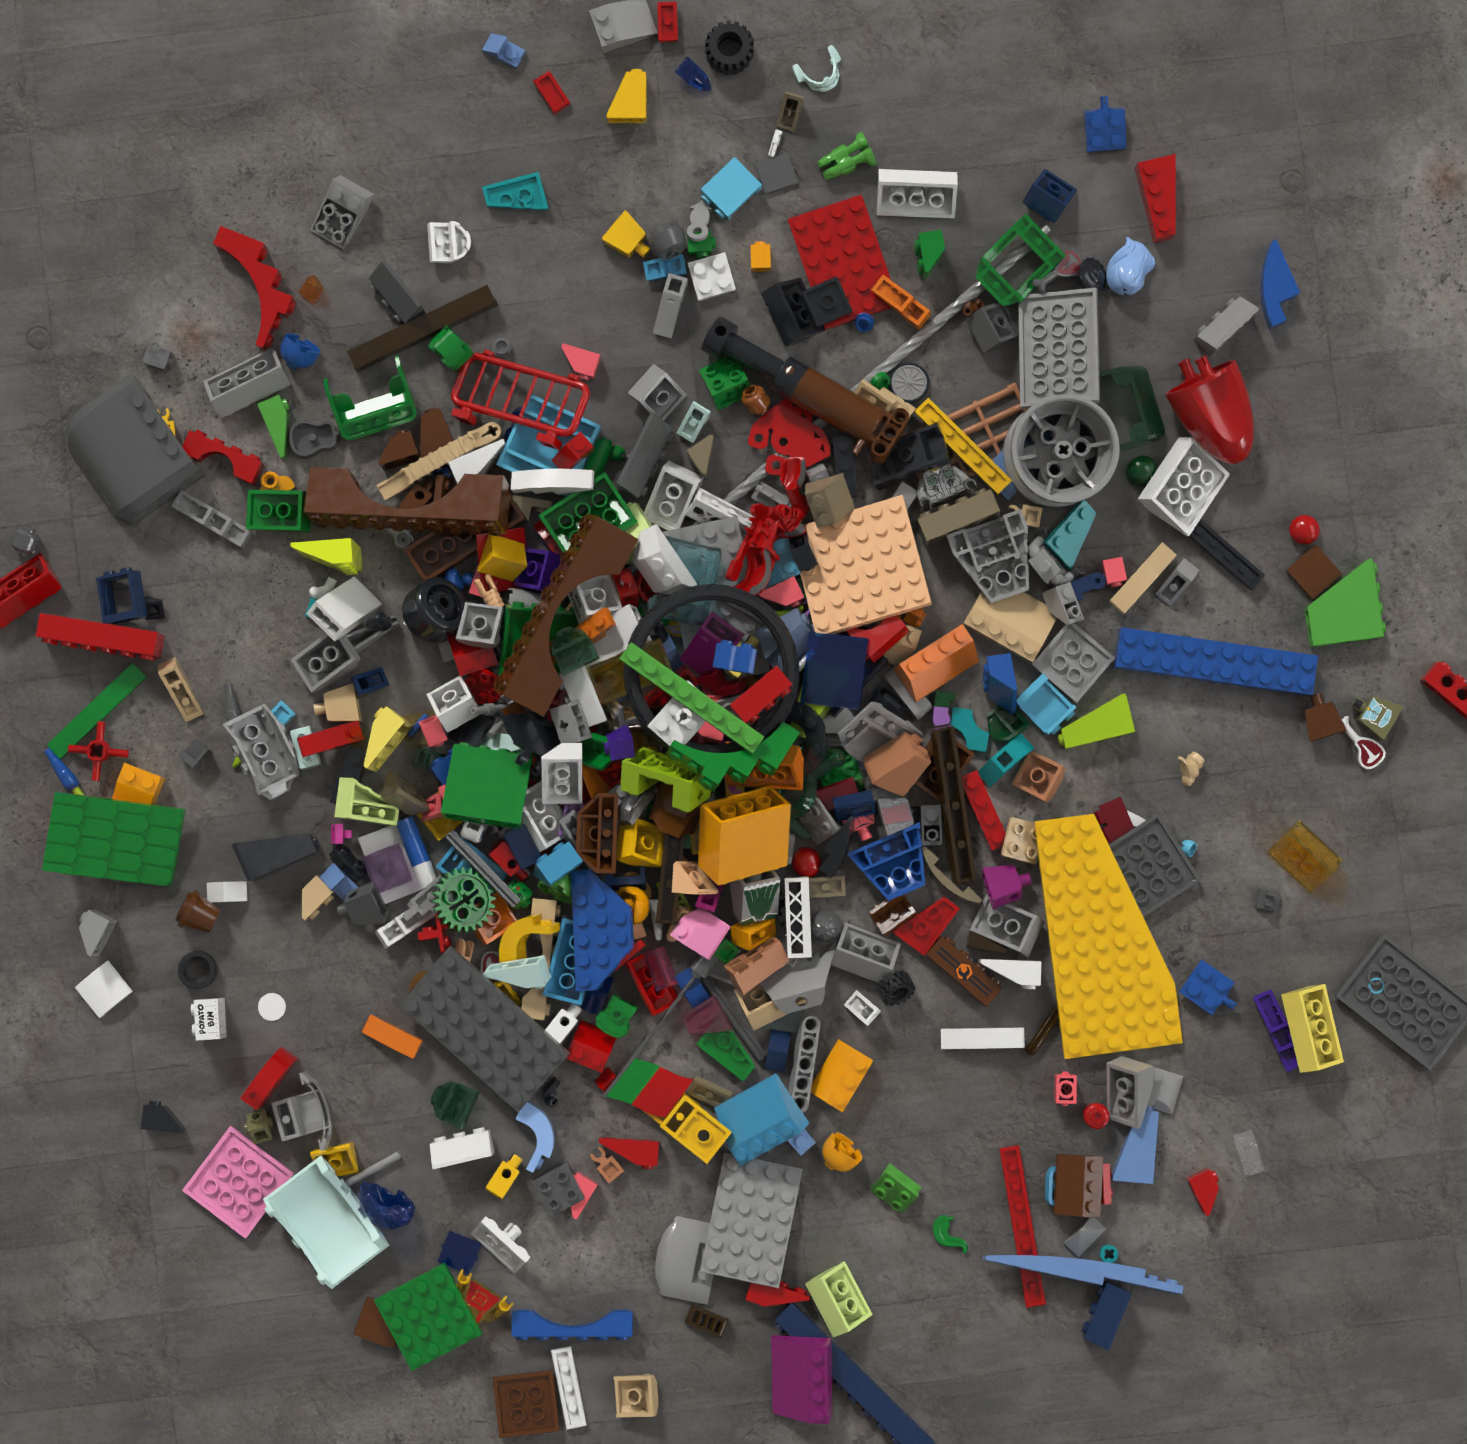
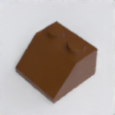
[378,430,420,471]

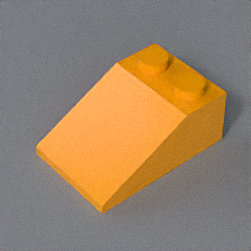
[112,763,165,805]

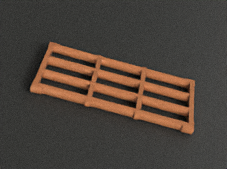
[901,382,1027,481]

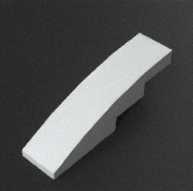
[511,469,594,495]
[941,1028,1025,1049]

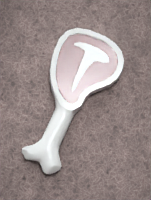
[1343,716,1386,770]

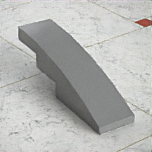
[171,490,253,548]

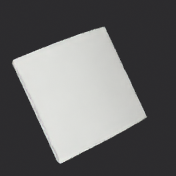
[75,961,133,1018]

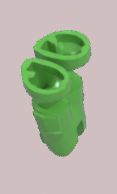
[817,132,877,180]

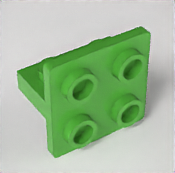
[870,1163,921,1213]

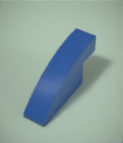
[1260,239,1300,330]

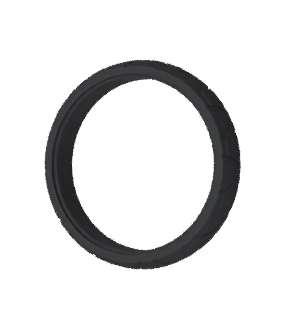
[623,584,799,753]

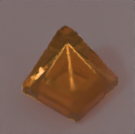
[299,275,324,304]

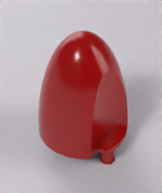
[1165,355,1254,464]

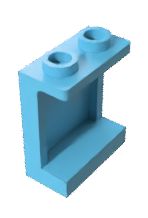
[701,157,762,221]
[1016,673,1076,736]

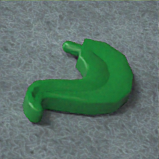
[932,1215,968,1253]

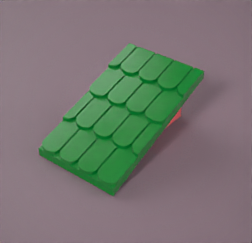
[42,792,186,886]

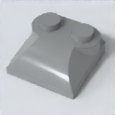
[456,602,504,649]
[1147,1067,1184,1114]

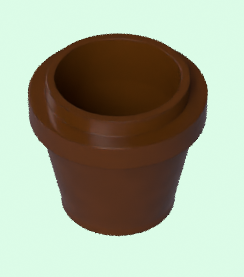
[175,890,220,933]

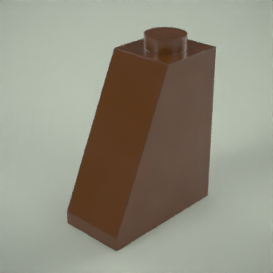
[420,407,454,458]

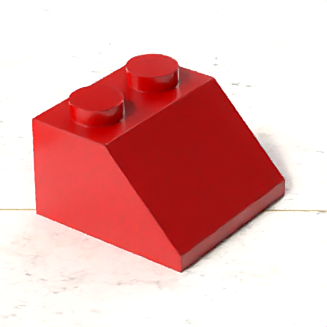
[448,634,498,676]
[566,1020,617,1073]

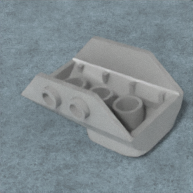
[223,704,300,800]

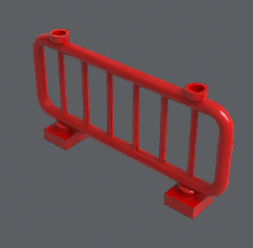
[451,349,590,450]

